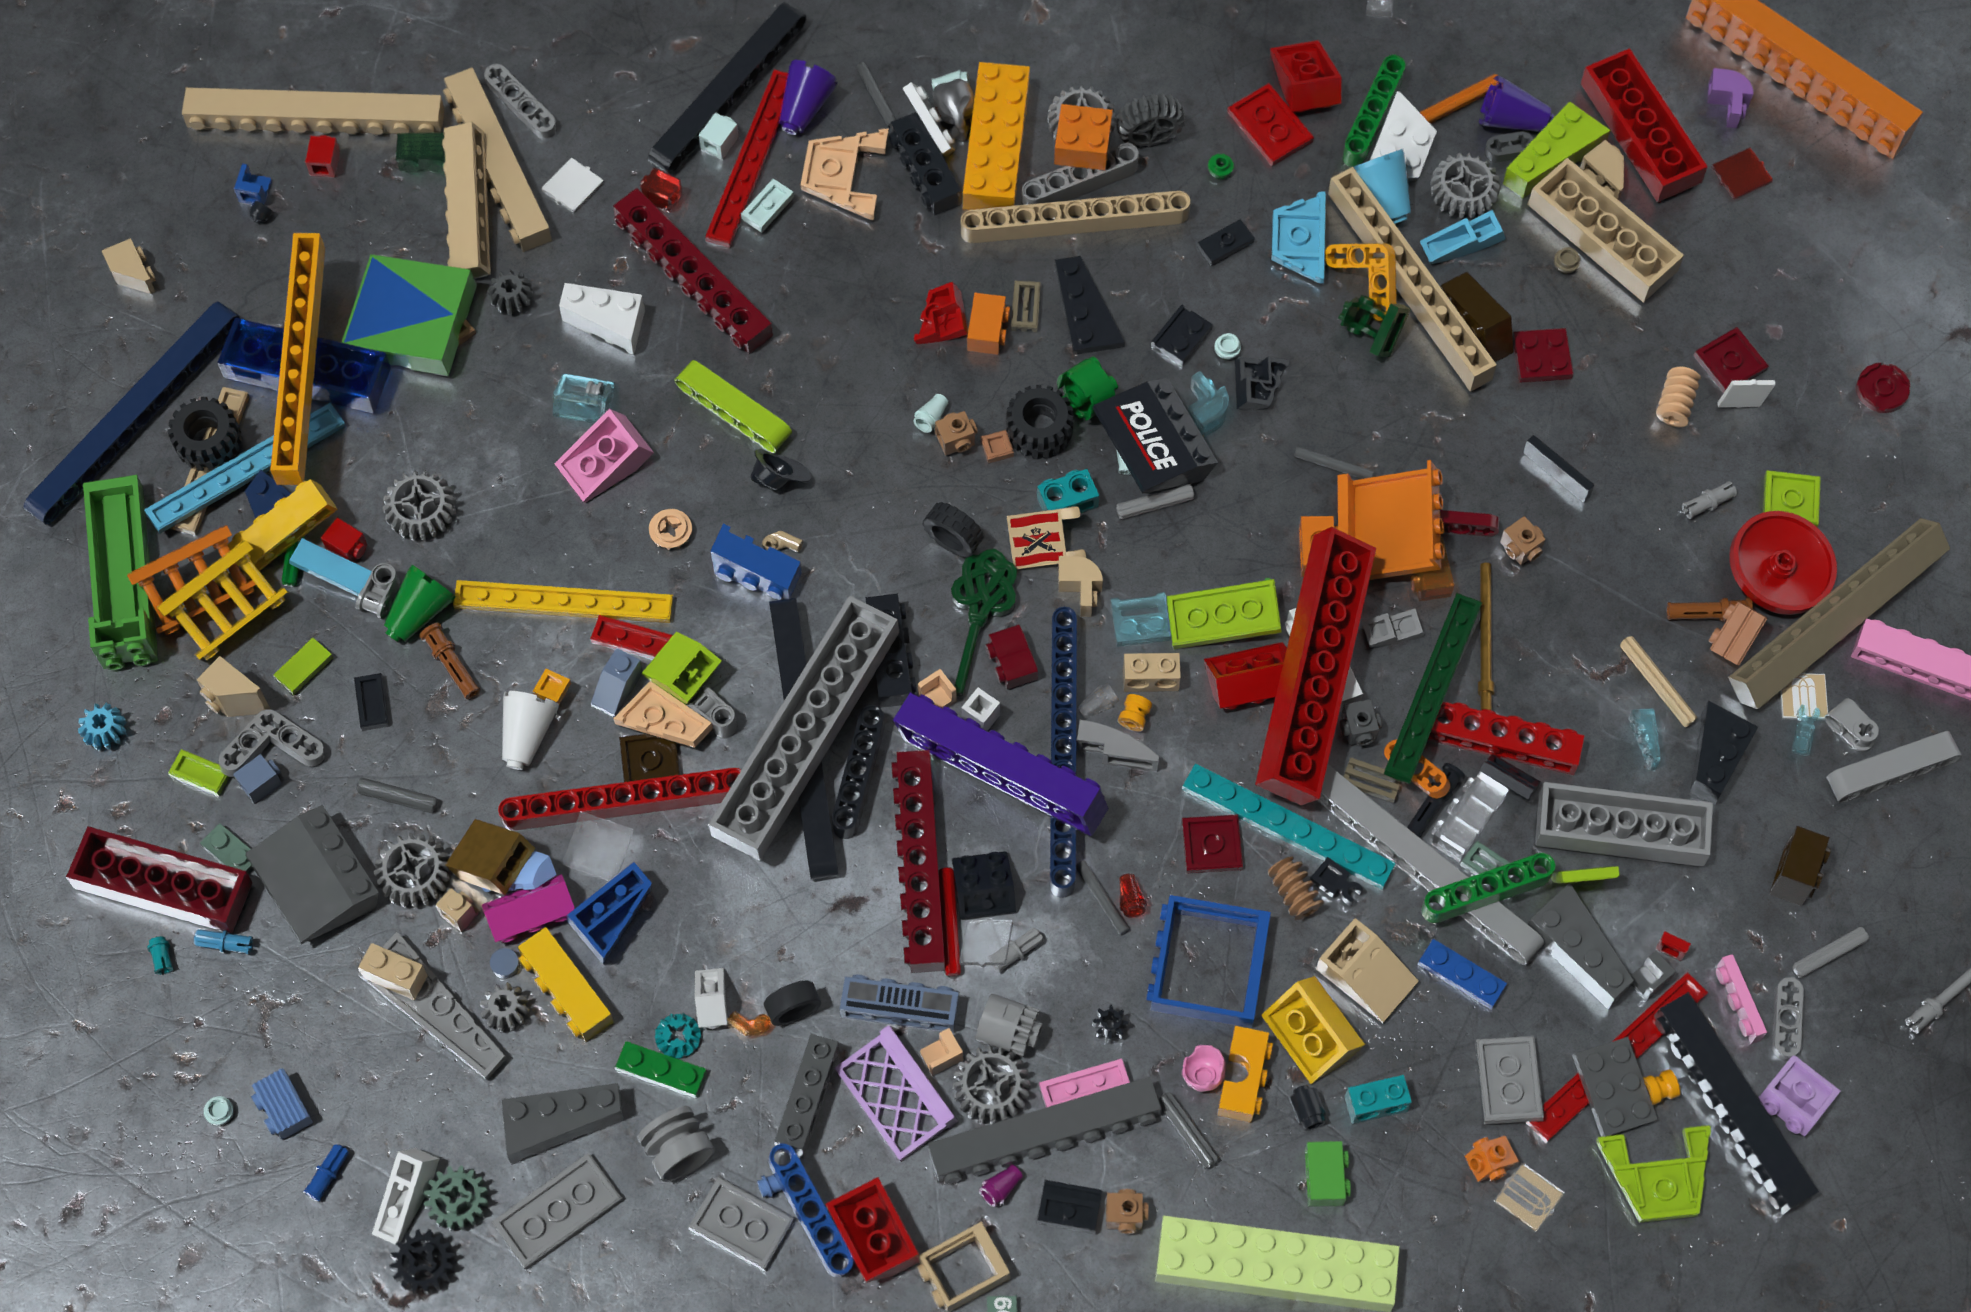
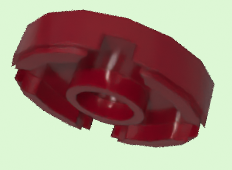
[1856,363,1910,413]

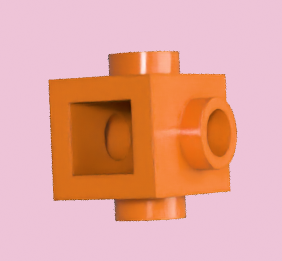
[1465,1136,1519,1182]

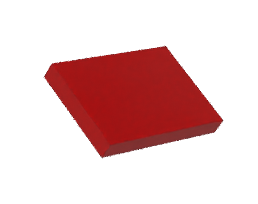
[1227,83,1314,166]

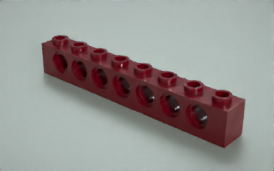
[613,188,773,354]
[891,750,945,973]

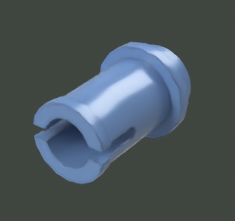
[757,1174,796,1198]

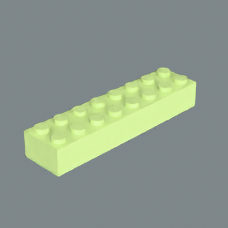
[1155,1216,1399,1312]

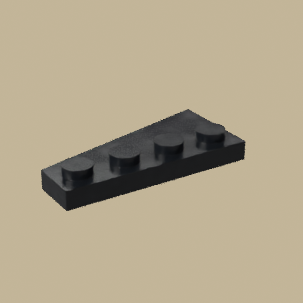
[1055,256,1125,355]

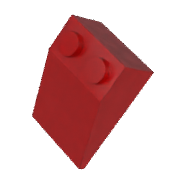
[1270,40,1342,112]

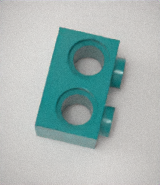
[1037,469,1099,514]
[1344,1075,1412,1124]

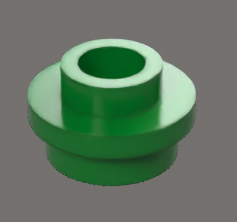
[1208,154,1234,179]

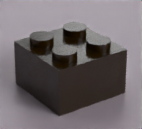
[1769,826,1831,906]

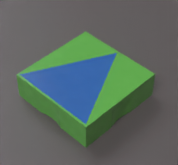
[341,254,477,376]

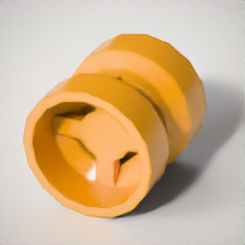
[1118,694,1152,732]
[1643,1069,1680,1105]

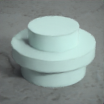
[1215,333,1241,359]
[204,1096,234,1126]

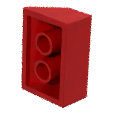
[1204,642,1287,709]
[826,1177,919,1283]

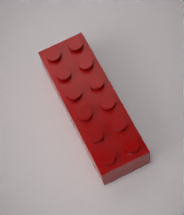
[1580,48,1708,202]

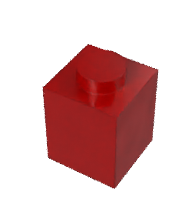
[305,135,340,178]
[321,517,367,562]

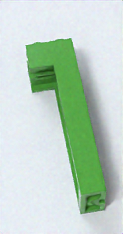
[83,475,159,670]

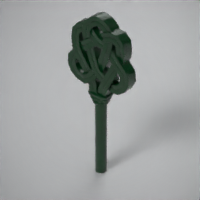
[951,549,1017,697]

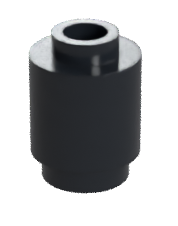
[1289,1085,1326,1130]

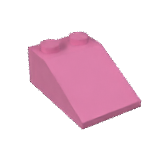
[555,409,654,502]

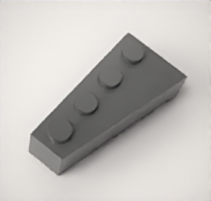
[1528,882,1634,1009]

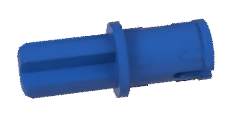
[303,1144,349,1201]

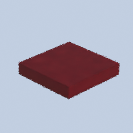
[1693,327,1769,393]
[1182,815,1243,874]

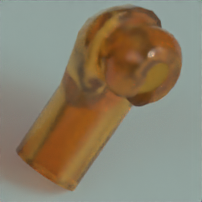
[727,1011,770,1037]

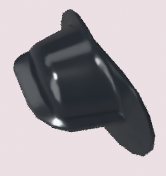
[750,449,812,490]

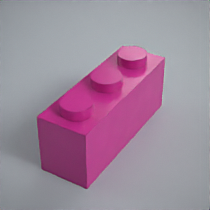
[481,874,575,943]

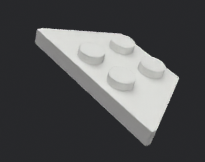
[1370,91,1437,181]

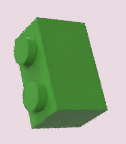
[1305,1141,1350,1207]

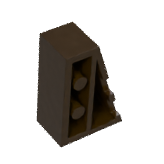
[1441,272,1513,362]

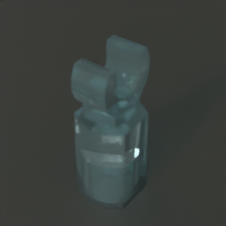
[1792,704,1820,755]

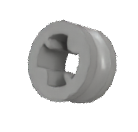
[585,380,604,406]

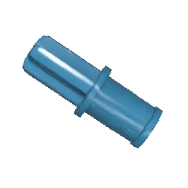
[194,929,253,954]

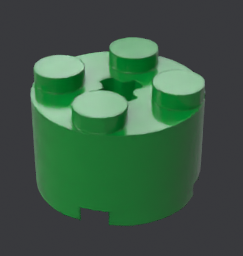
[1057,357,1118,421]

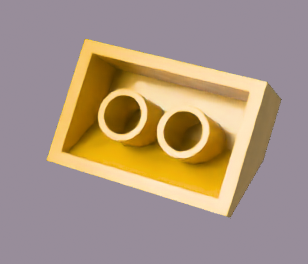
[1261,976,1365,1084]

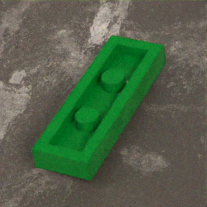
[615,1041,707,1098]

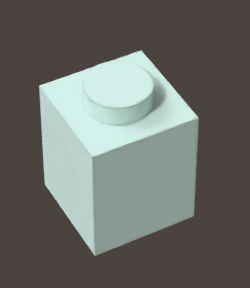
[699,113,739,160]

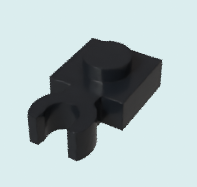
[1310,857,1363,906]

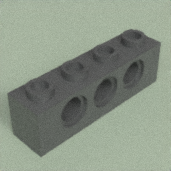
[774,1034,840,1159]

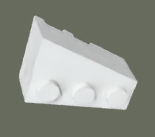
[559,283,645,355]

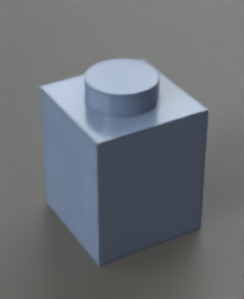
[233,754,282,804]

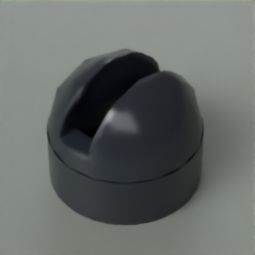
[249,201,273,223]

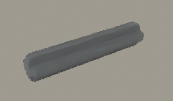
[356,778,438,813]
[1158,1092,1218,1169]

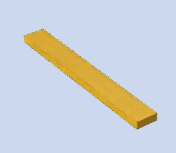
[453,580,673,623]

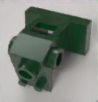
[1338,295,1411,357]

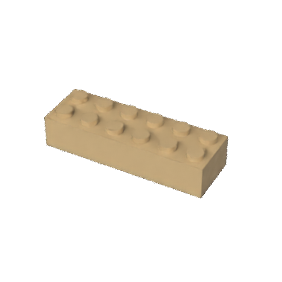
[1528,158,1684,303]

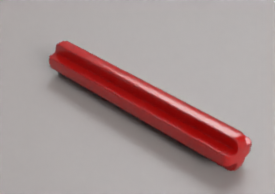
[938,868,961,977]

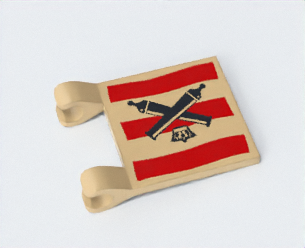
[1007,506,1086,569]

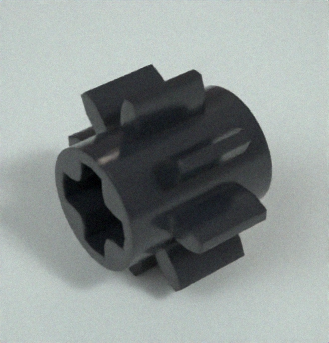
[1092,1005,1128,1043]

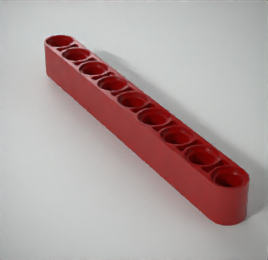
[498,768,741,831]

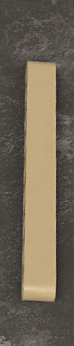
[961,191,1190,243]

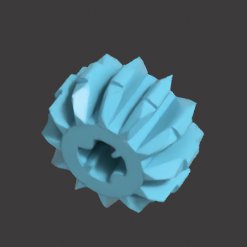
[78,702,127,751]

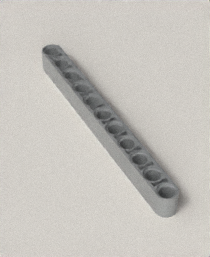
[1317,764,1544,965]

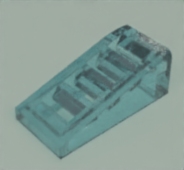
[1628,709,1661,771]

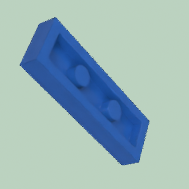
[1418,939,1507,1009]

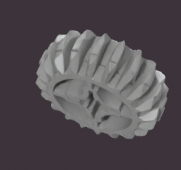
[1047,85,1116,140]
[1430,152,1501,220]
[383,470,456,541]
[374,832,450,908]
[952,1046,1031,1124]

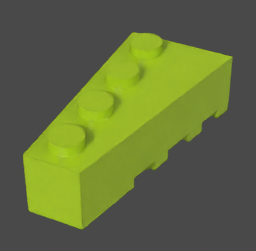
[1503,101,1611,198]

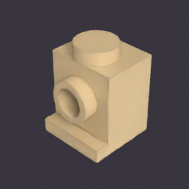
[436,888,480,933]

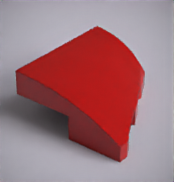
[914,281,968,344]

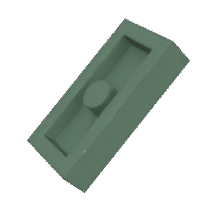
[200,823,253,874]

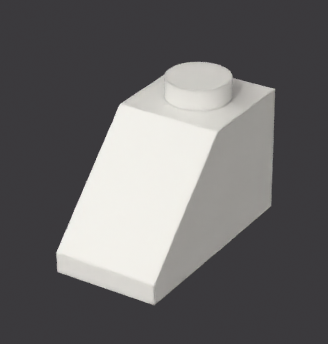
[695,968,727,1029]

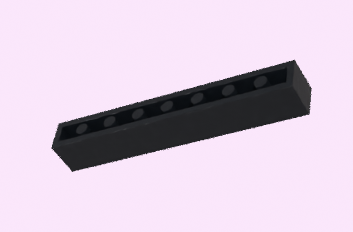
[1654,992,1819,1214]

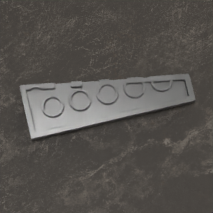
[358,932,506,1080]

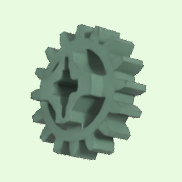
[424,1166,489,1231]

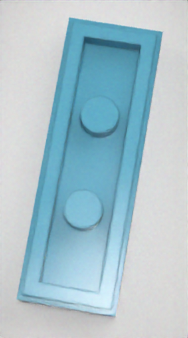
[289,538,372,596]

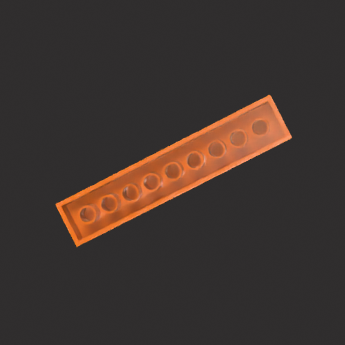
[1686,0,1923,159]

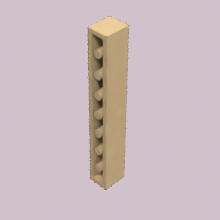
[443,68,552,252]

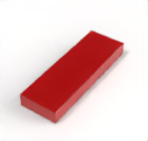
[590,615,673,659]

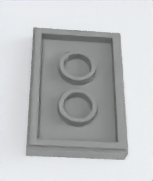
[1476,1036,1543,1124]
[688,1177,795,1271]

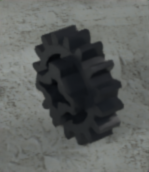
[390,1229,456,1295]

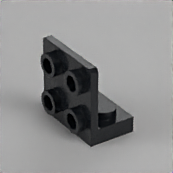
[952,851,1016,919]

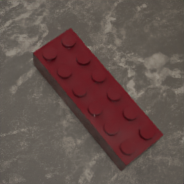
[66,826,253,934]

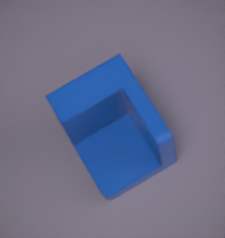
[234,164,272,205]

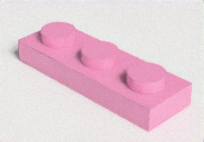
[1716,954,1767,1044]
[1039,1059,1130,1107]

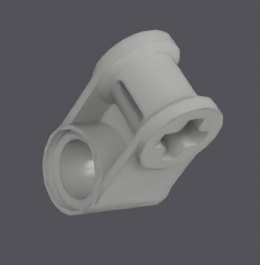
[356,563,400,619]
[686,686,738,738]
[1825,698,1879,752]

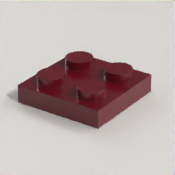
[1513,328,1573,383]

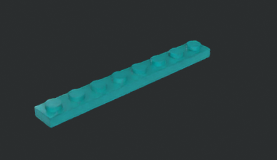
[1182,763,1396,890]

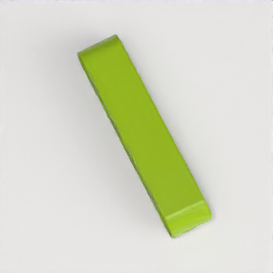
[675,360,792,453]

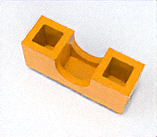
[1217,1026,1273,1123]

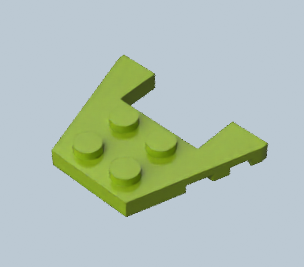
[1596,1125,1711,1223]

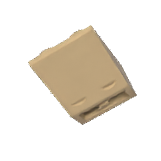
[1316,918,1419,1023]

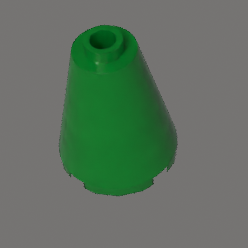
[384,565,456,642]

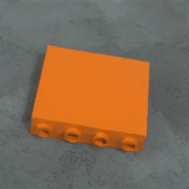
[1338,460,1445,580]

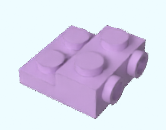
[1758,1056,1840,1137]

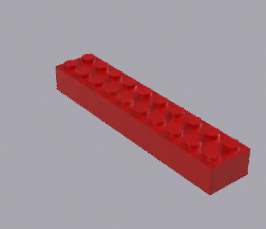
[1255,527,1376,805]

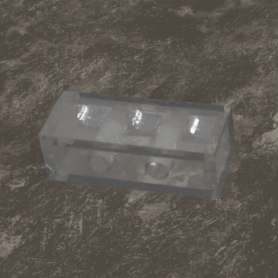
[1431,772,1509,863]

